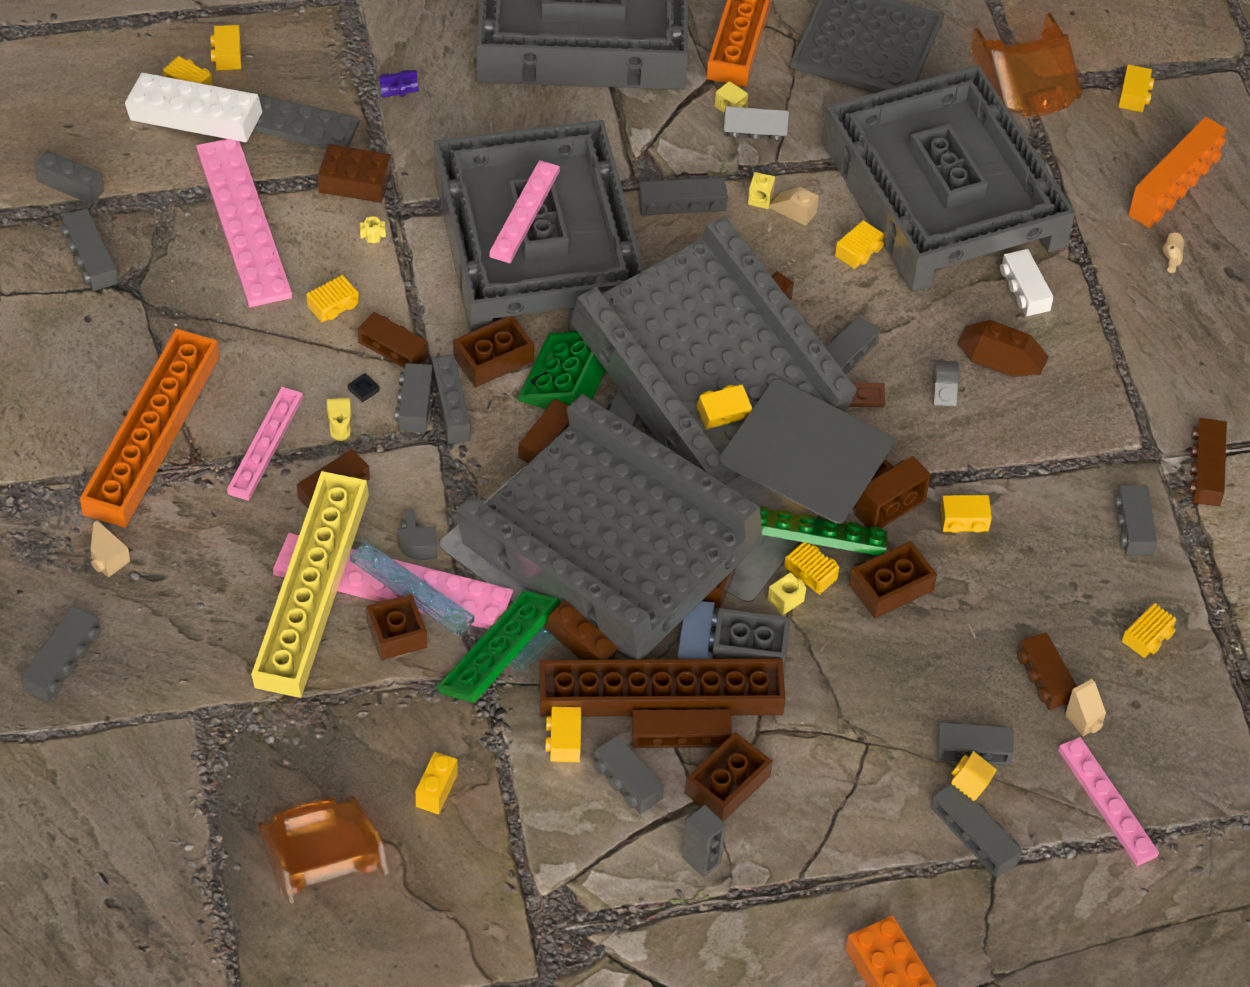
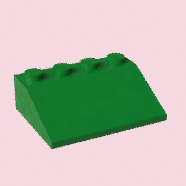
[517,332,606,409]

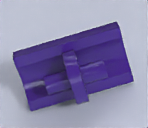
[379,70,419,98]

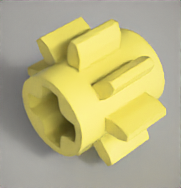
[360,216,386,243]

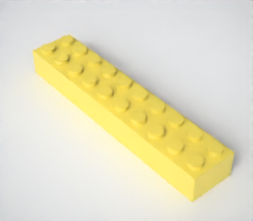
[251,471,369,698]

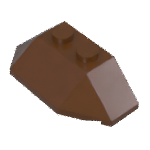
[957,320,1049,377]

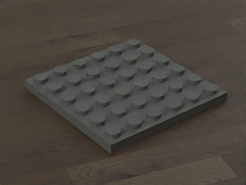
[790,0,944,93]

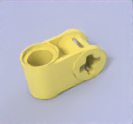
[327,397,351,441]

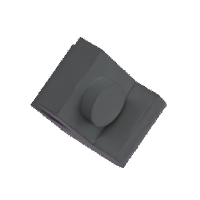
[932,360,959,406]
[397,509,437,560]

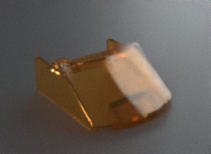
[970,12,1082,117]
[258,797,389,905]

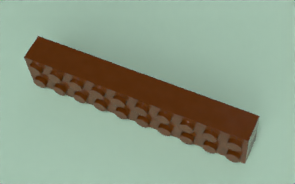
[539,659,786,717]

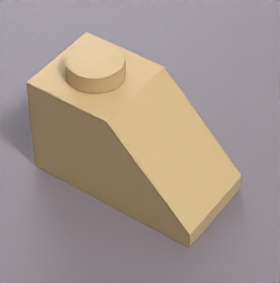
[769,187,819,226]
[91,521,130,578]
[1065,679,1106,736]

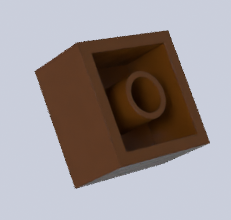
[366,594,427,660]

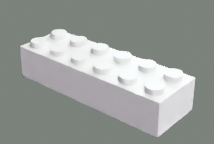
[125,73,262,142]

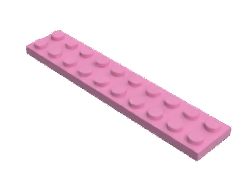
[196,139,292,307]
[273,533,514,629]

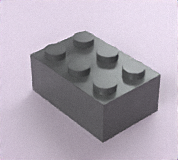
[712,608,790,672]

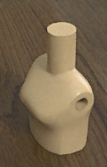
[1162,233,1185,273]

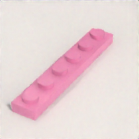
[490,160,560,264]
[227,387,303,501]
[1058,737,1159,866]

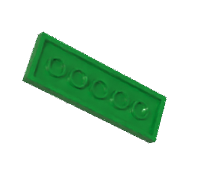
[760,506,888,556]
[437,590,560,703]

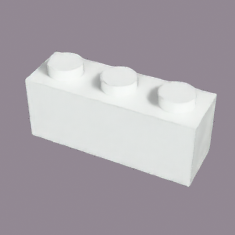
[1000,249,1053,316]

